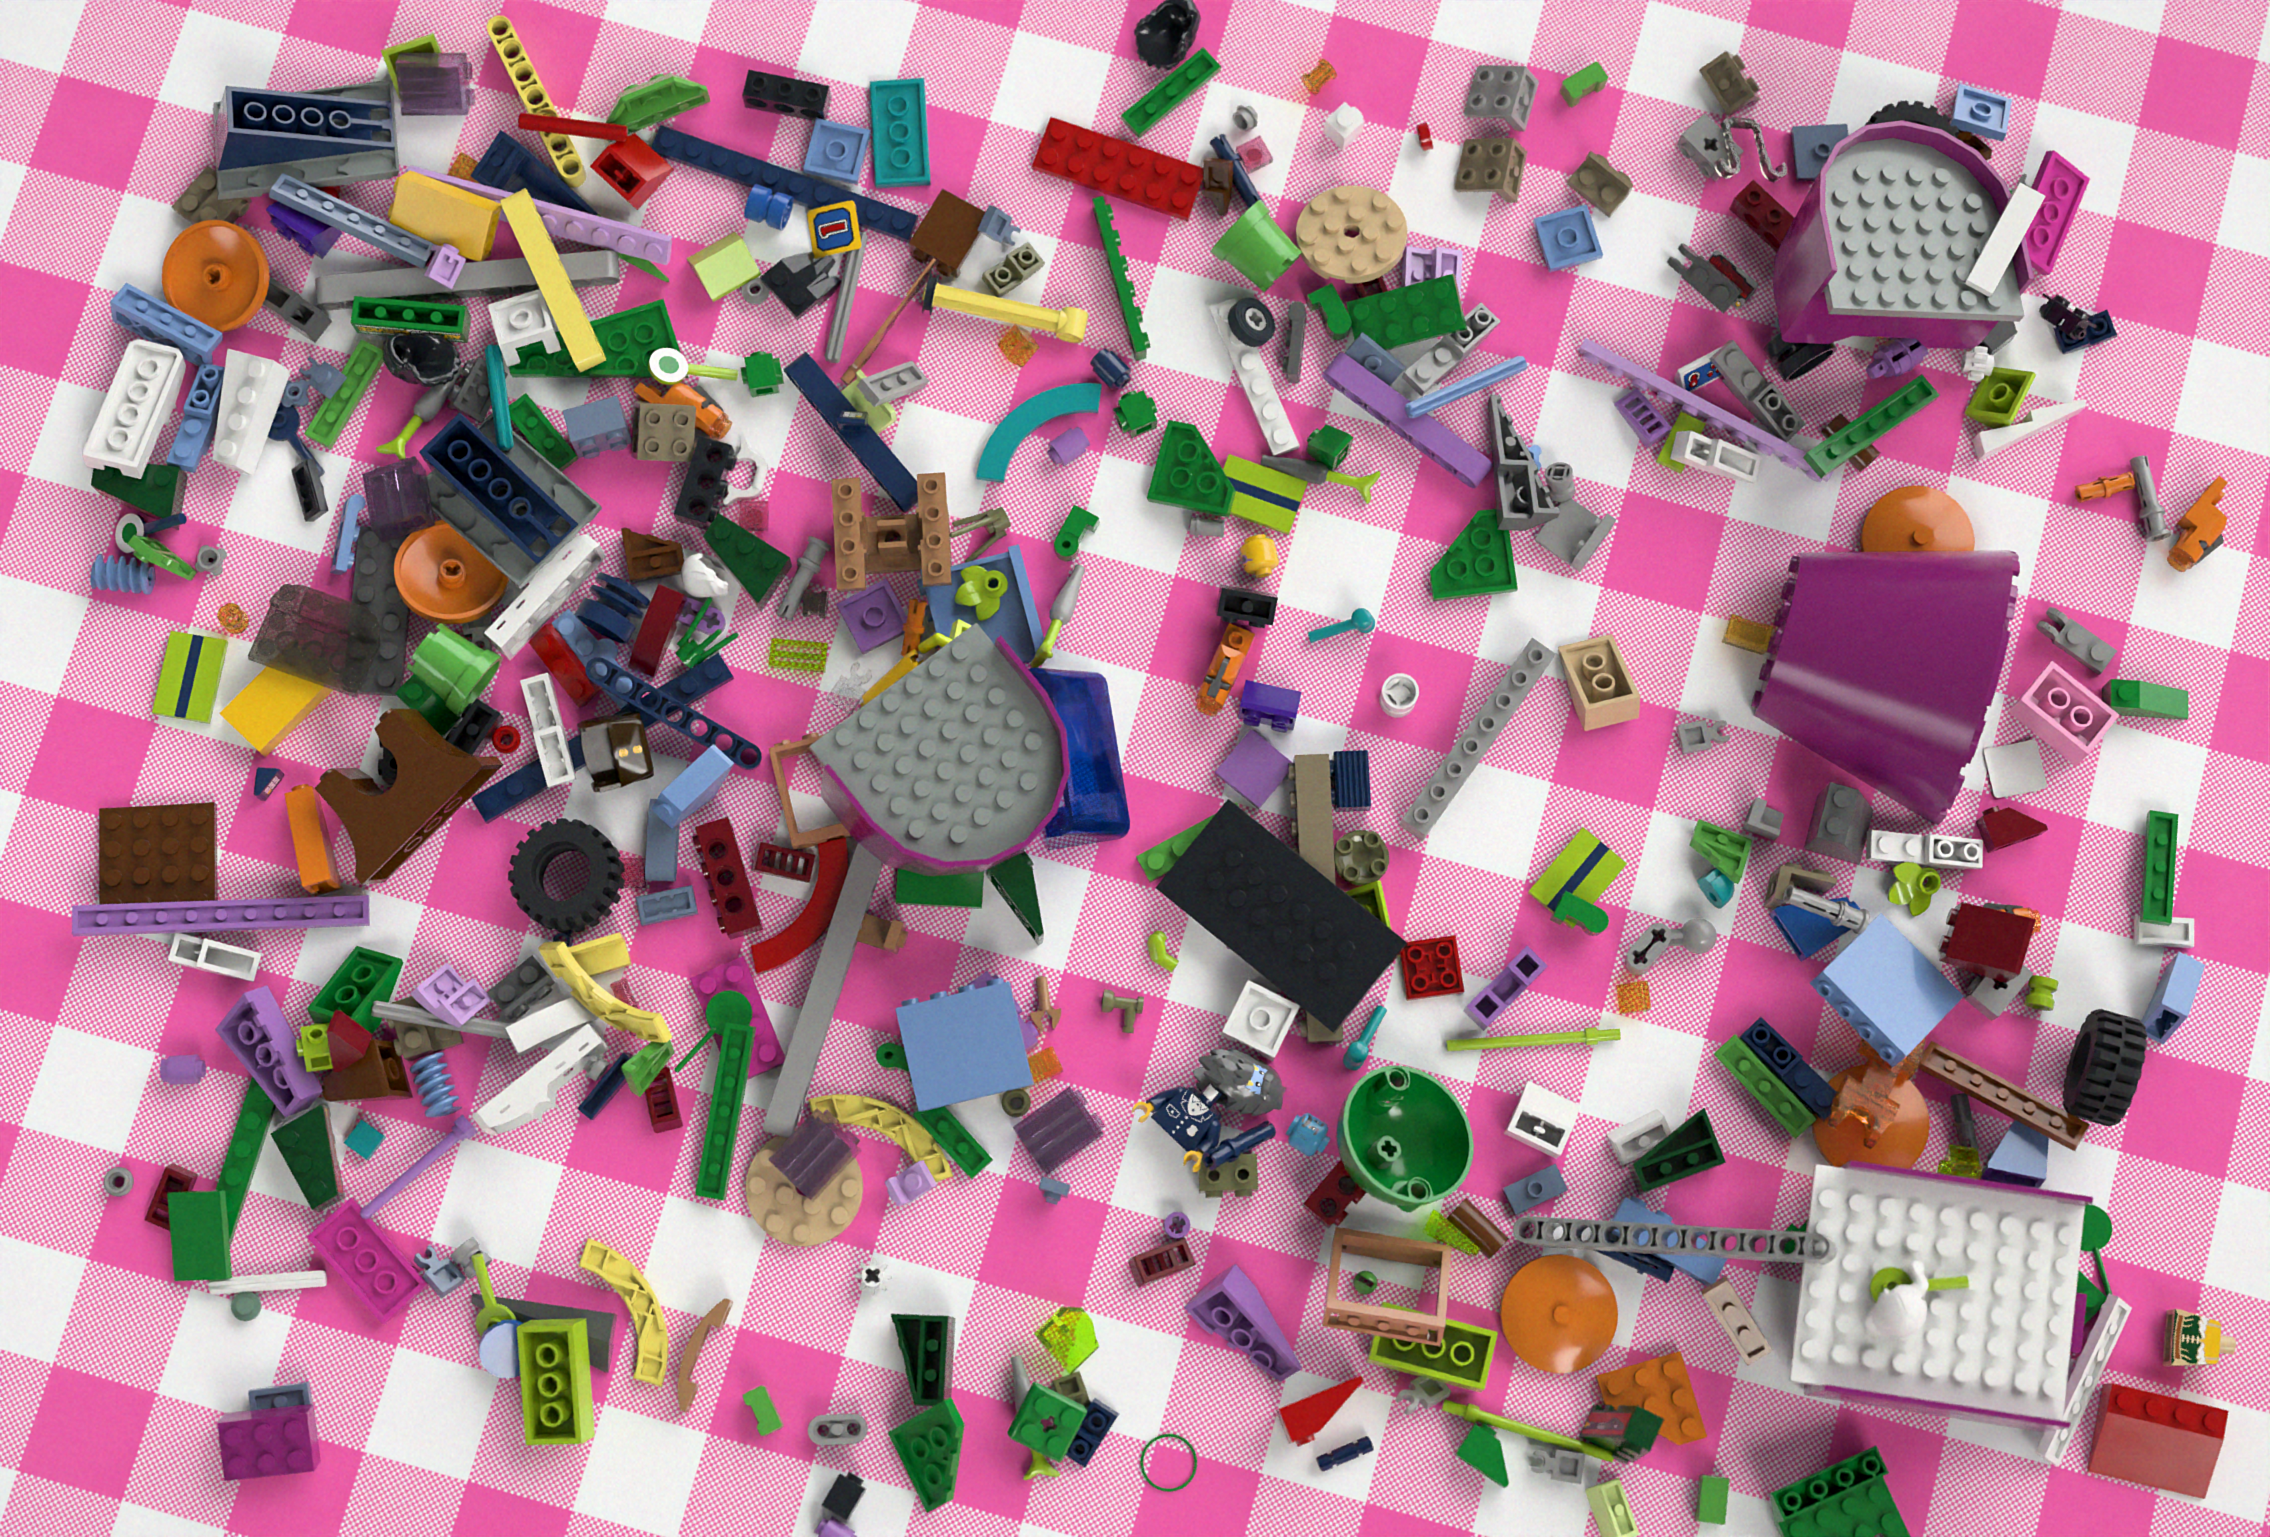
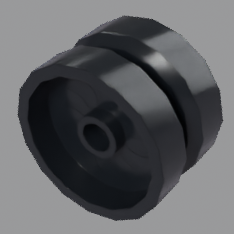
[1763,333,1837,383]

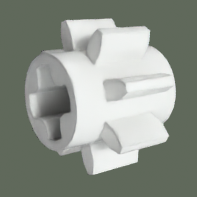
[1961,346,1994,382]
[855,1258,892,1295]

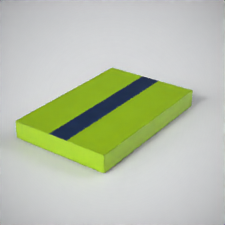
[1223,454,1308,535]
[152,631,229,724]
[1528,827,1627,929]

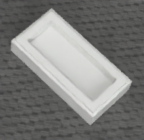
[2134,915,2194,948]

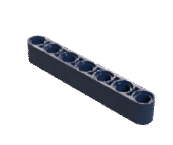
[783,352,918,513]
[585,657,762,770]

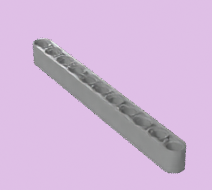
[315,250,620,310]
[763,843,884,1139]
[1513,1216,1837,1264]

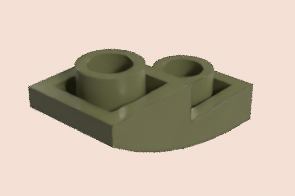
[982,242,1045,298]

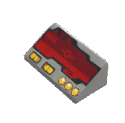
[1708,250,1759,310]

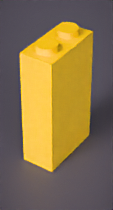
[388,170,502,262]
[219,641,339,757]

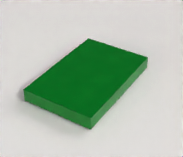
[896,868,984,909]
[167,1190,232,1281]

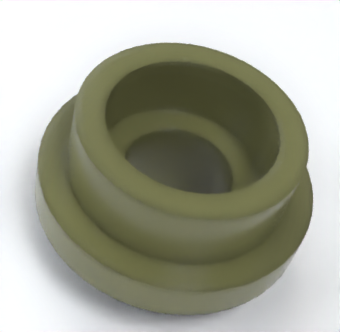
[1002,1089,1031,1117]

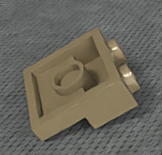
[172,165,252,225]
[386,996,464,1062]

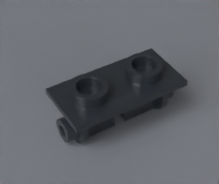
[2039,294,2097,340]

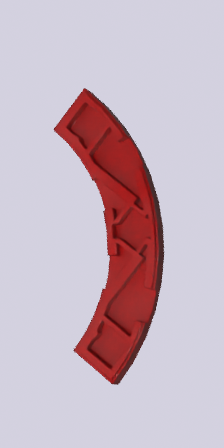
[751,838,849,975]

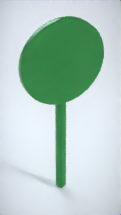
[674,990,753,1073]
[2080,1205,2112,1297]

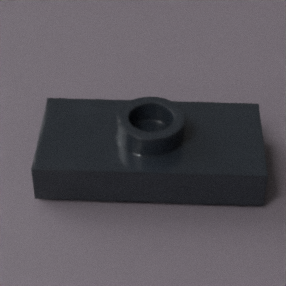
[291,459,329,522]

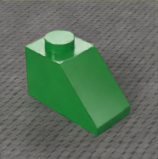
[1306,424,1354,471]
[395,674,461,737]
[1454,1423,1509,1488]

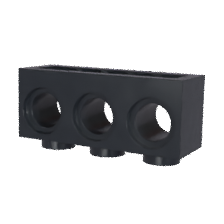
[742,69,832,122]
[674,436,737,530]

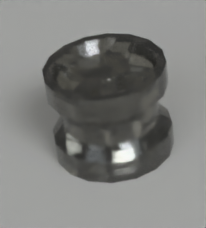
[803,589,829,619]

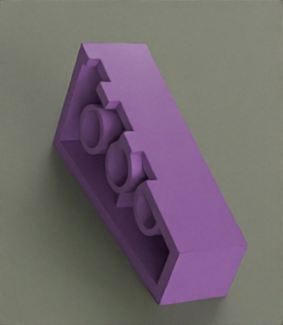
[215,985,323,1118]

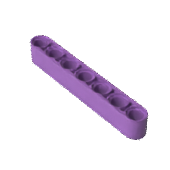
[1322,352,1493,489]

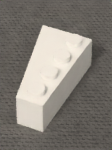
[212,349,291,476]

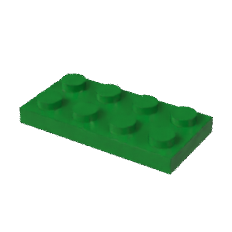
[1346,274,1467,351]

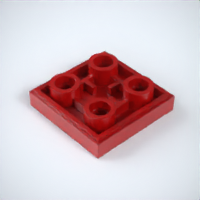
[1400,935,1465,1001]

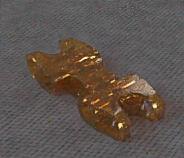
[1828,1035,1927,1149]

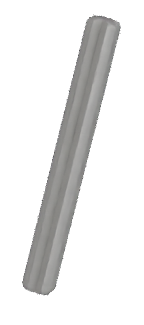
[825,231,867,363]
[371,1001,512,1040]

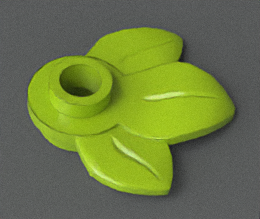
[954,566,1008,621]
[1887,862,1941,916]

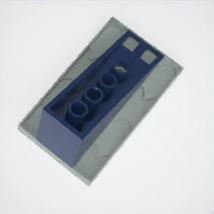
[213,80,399,200]
[412,412,602,589]

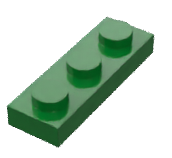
[509,393,579,472]
[913,1106,993,1180]

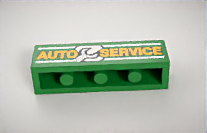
[350,296,471,343]

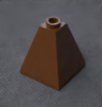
[321,1039,413,1103]

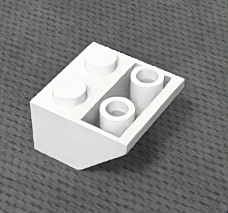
[1503,1081,1581,1159]

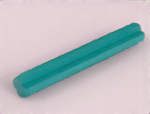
[485,344,514,451]

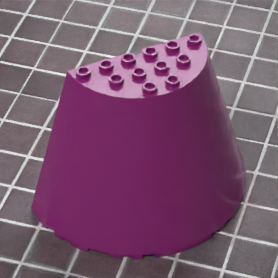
[1751,550,2020,825]

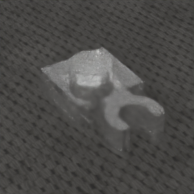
[826,661,873,716]

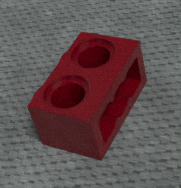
[1302,1160,1367,1229]

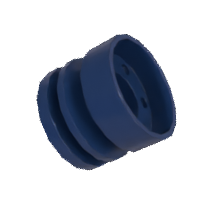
[574,572,650,645]

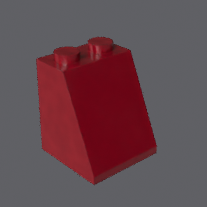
[1938,902,2036,983]

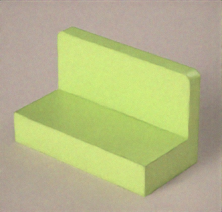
[841,369,897,435]

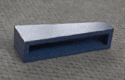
[577,1052,633,1120]

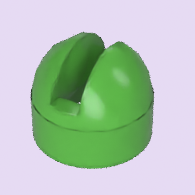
[1353,1271,1377,1295]

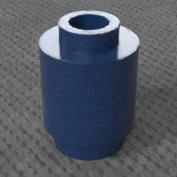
[1090,348,1131,390]

